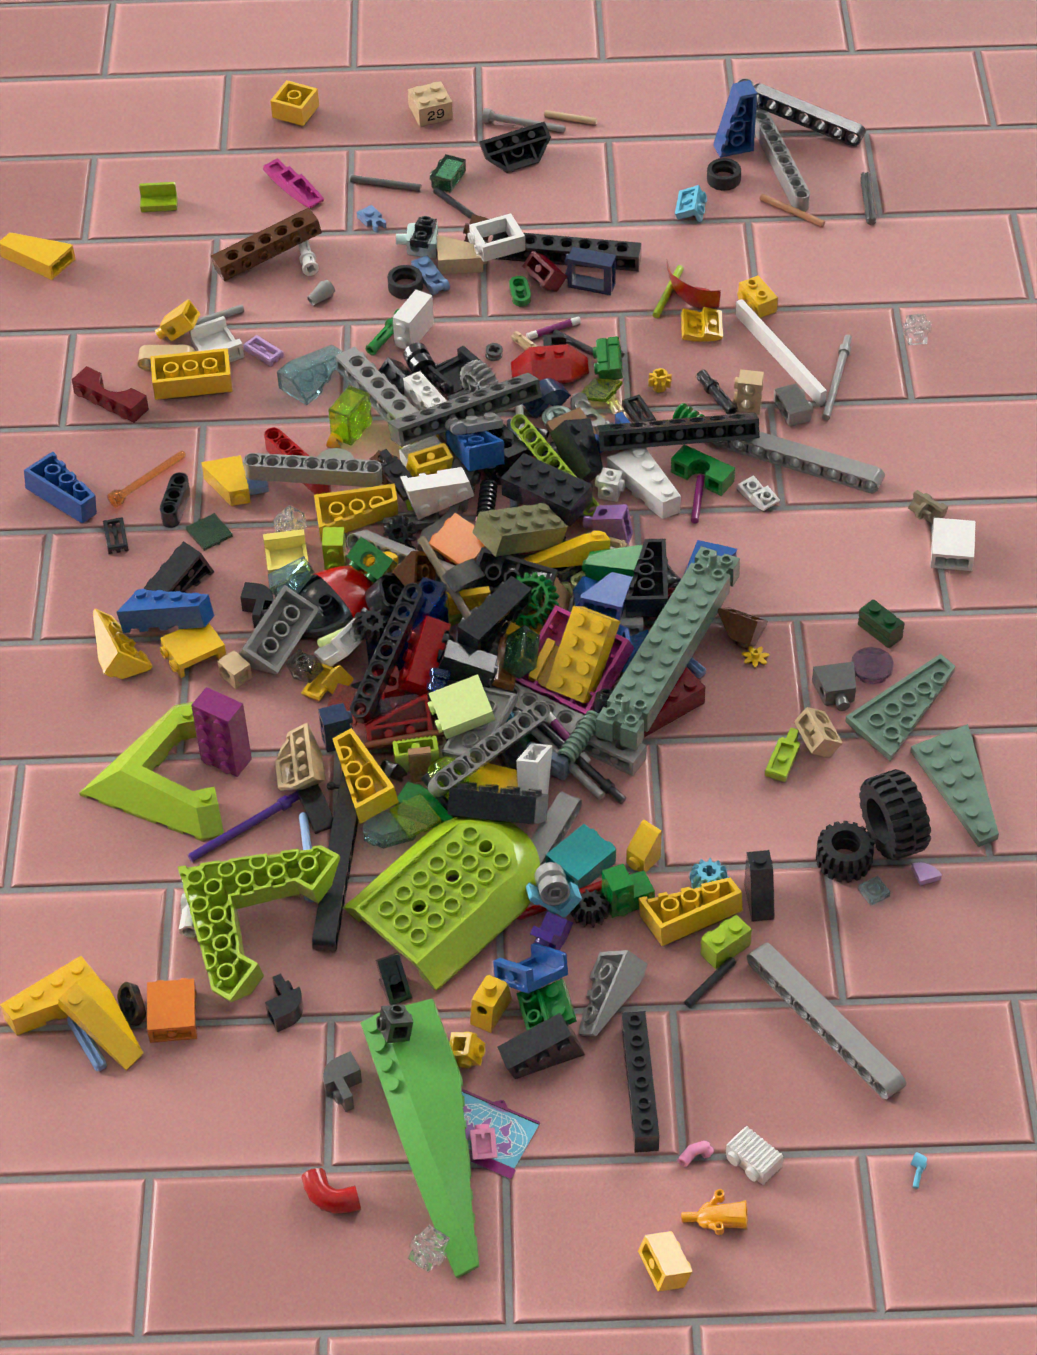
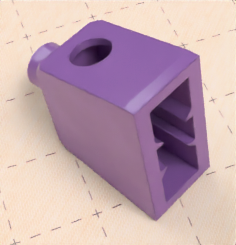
[583,504,633,545]

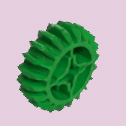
[511,572,559,629]

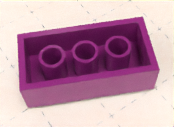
[191,687,252,777]

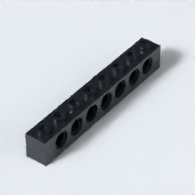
[492,231,642,272]
[597,412,760,451]

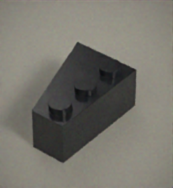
[144,541,214,593]

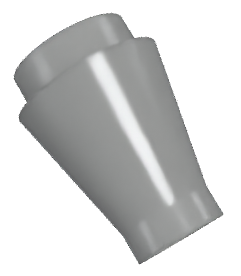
[307,280,335,306]

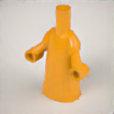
[681,1189,748,1235]

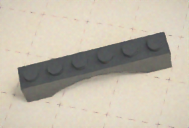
[417,459,481,551]

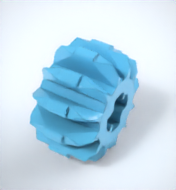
[689,858,728,889]

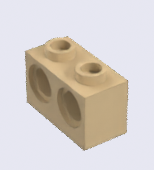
[733,369,764,414]
[794,707,843,758]

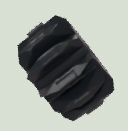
[383,515,418,547]
[352,606,388,644]
[571,888,609,928]

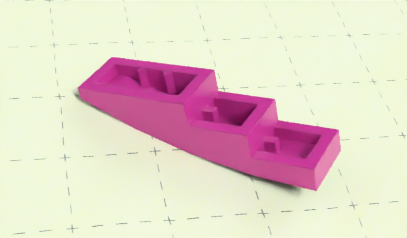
[263,158,324,209]

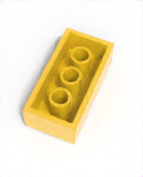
[150,348,233,400]
[546,606,621,703]

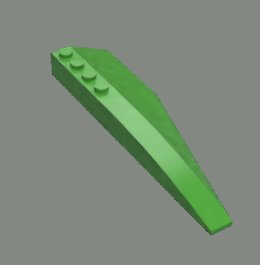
[361,999,479,1278]

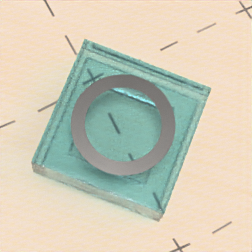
[858,876,890,906]

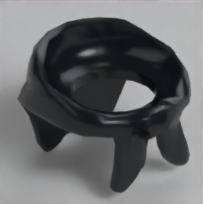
[380,759,407,791]

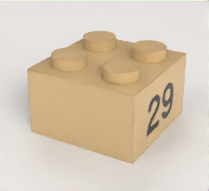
[408,81,453,127]

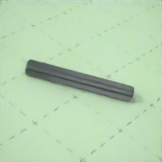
[860,172,877,224]

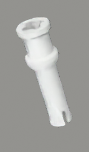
[298,240,319,276]

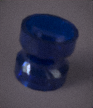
[426,668,451,692]

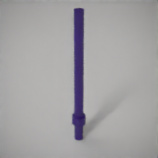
[188,790,300,862]

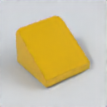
[321,665,354,698]

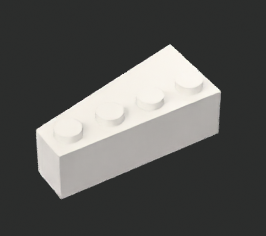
[607,448,681,519]

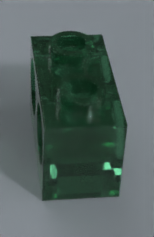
[503,625,540,679]

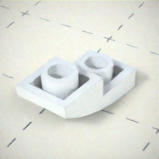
[736,475,780,511]

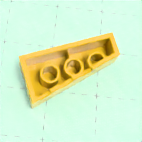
[314,484,398,541]
[0,956,101,1035]

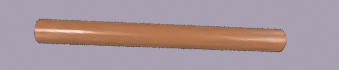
[760,193,825,228]

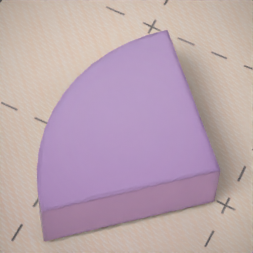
[911,863,942,885]

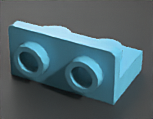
[675,185,707,222]

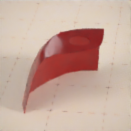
[667,261,721,309]
[311,566,373,617]

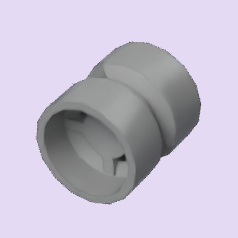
[534,862,570,906]

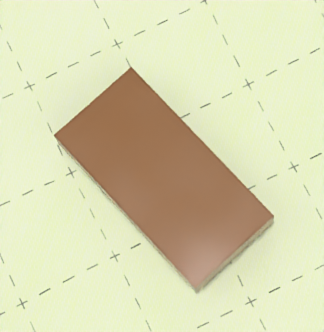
[408,746,433,782]

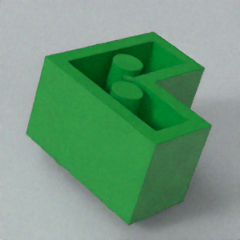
[602,864,655,918]

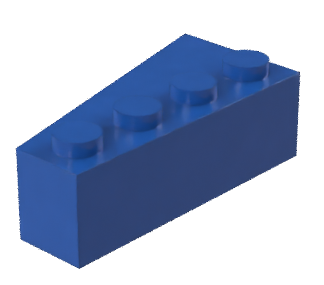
[713,80,757,158]
[446,430,504,472]
[24,452,97,523]
[117,589,215,633]

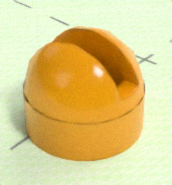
[326,432,343,448]

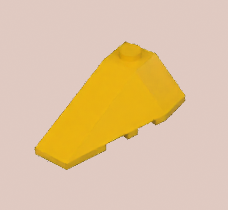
[93,609,153,679]
[58,973,143,1071]

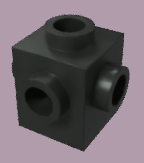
[376,1004,413,1043]

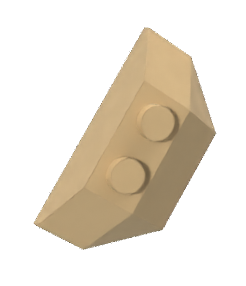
[275,723,325,791]

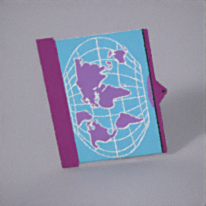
[462,1089,541,1179]

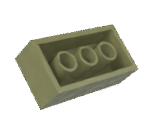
[472,503,568,557]

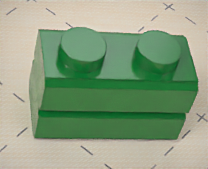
[593,336,623,381]

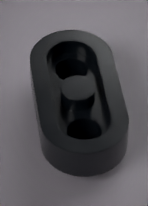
[117,982,146,1026]

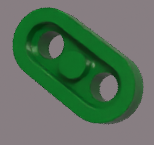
[509,276,531,307]

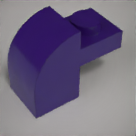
[530,912,573,951]

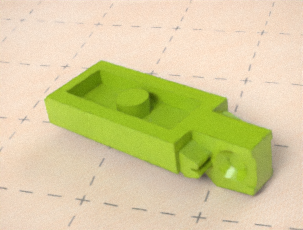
[765,728,800,782]

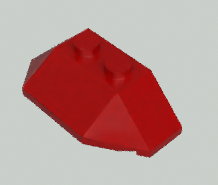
[511,344,589,383]

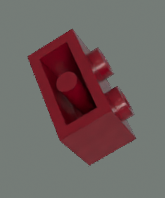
[522,251,567,292]

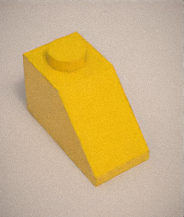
[626,819,662,872]

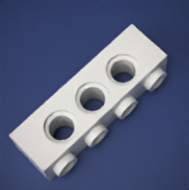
[403,371,446,441]

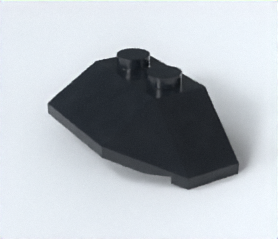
[479,121,551,173]

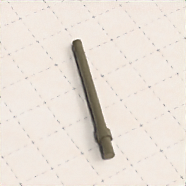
[418,536,471,620]

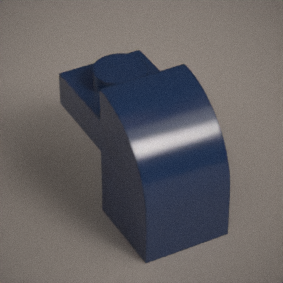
[522,378,571,419]

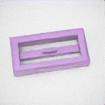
[243,335,284,367]

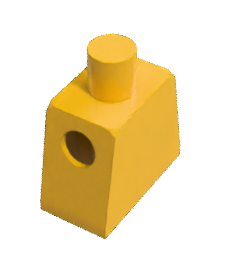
[155,299,200,341]
[470,975,512,1033]

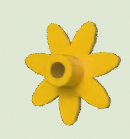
[742,646,769,668]

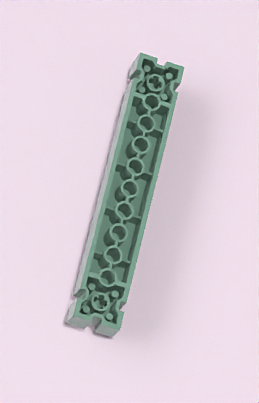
[596,546,740,750]

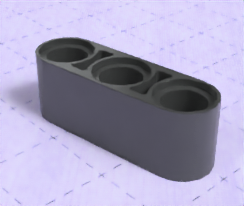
[442,558,485,594]

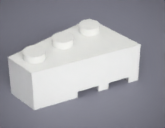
[401,467,474,520]

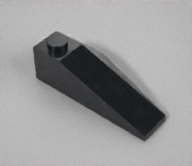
[470,547,559,593]

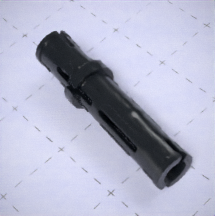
[696,370,738,415]

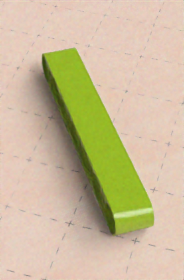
[511,414,600,516]

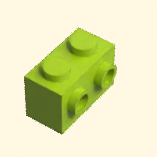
[700,914,752,969]

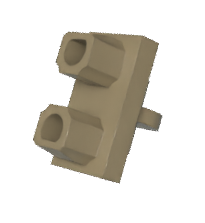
[908,490,948,524]

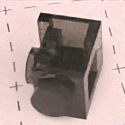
[285,649,324,683]

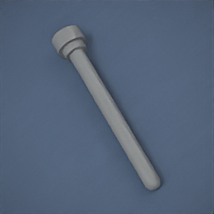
[482,108,566,133]

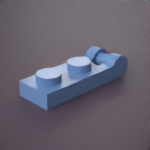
[411,255,450,295]

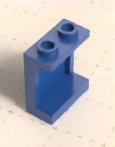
[493,943,568,993]

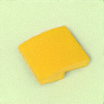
[681,307,723,342]

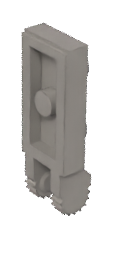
[445,413,503,435]

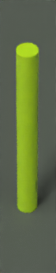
[652,265,684,318]

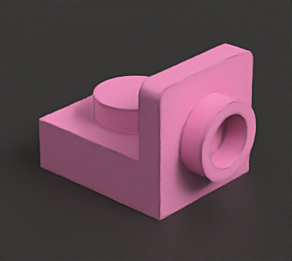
[470,1124,497,1160]

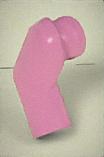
[677,1141,714,1167]

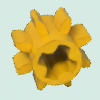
[648,368,672,393]

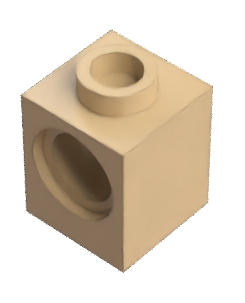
[218,650,252,689]

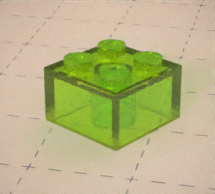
[328,385,373,446]

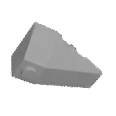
[579,950,648,1036]

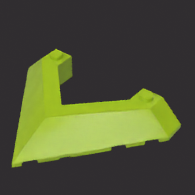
[79,701,224,842]
[178,845,340,1002]

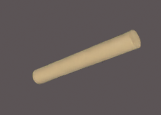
[544,110,597,125]

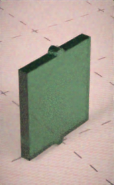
[186,513,233,551]

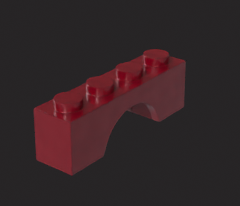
[72,366,149,423]

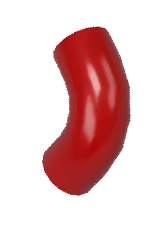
[301,1168,361,1214]

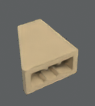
[437,236,487,274]

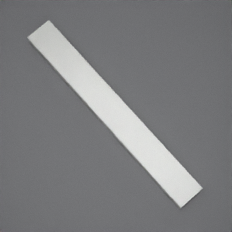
[735,299,827,407]

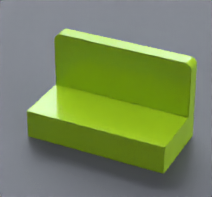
[139,182,178,212]

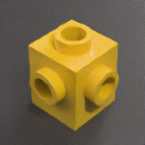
[449,1031,486,1068]

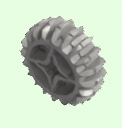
[460,360,498,392]

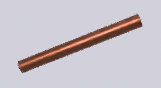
[364,729,445,750]

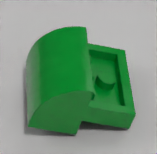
[516,979,577,1030]

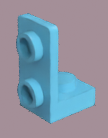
[526,882,582,918]

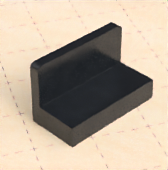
[378,357,412,395]

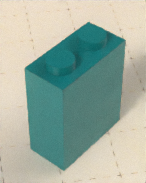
[546,824,616,888]

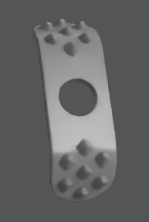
[570,392,614,432]

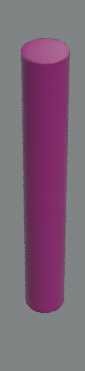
[691,474,705,524]

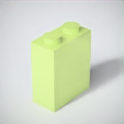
[427,674,495,739]

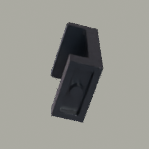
[426,345,484,397]

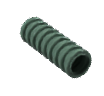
[557,710,599,765]

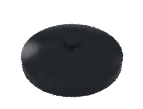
[294,574,354,638]

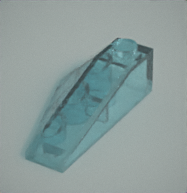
[277,345,343,405]

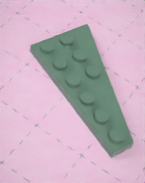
[845,654,955,761]
[910,724,999,847]

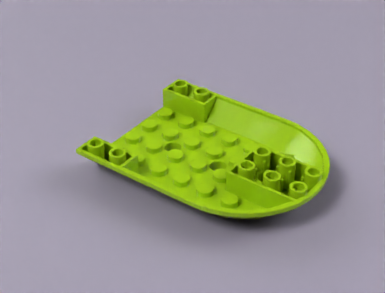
[343,816,540,991]

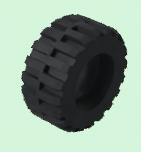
[859,769,931,861]

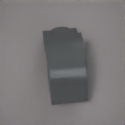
[323,1051,362,1112]

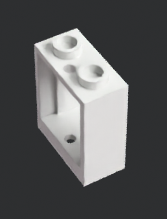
[468,213,525,262]

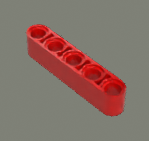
[264,427,331,495]

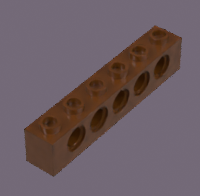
[211,207,322,281]

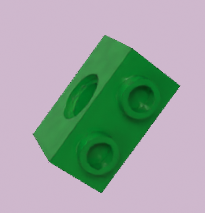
[346,537,398,583]

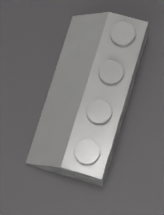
[239,585,320,674]

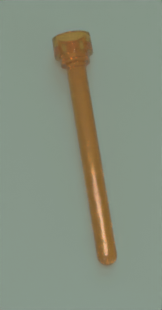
[107,451,186,508]

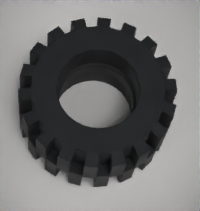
[816,821,875,883]

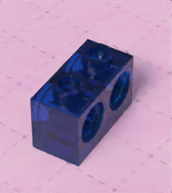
[406,577,447,625]

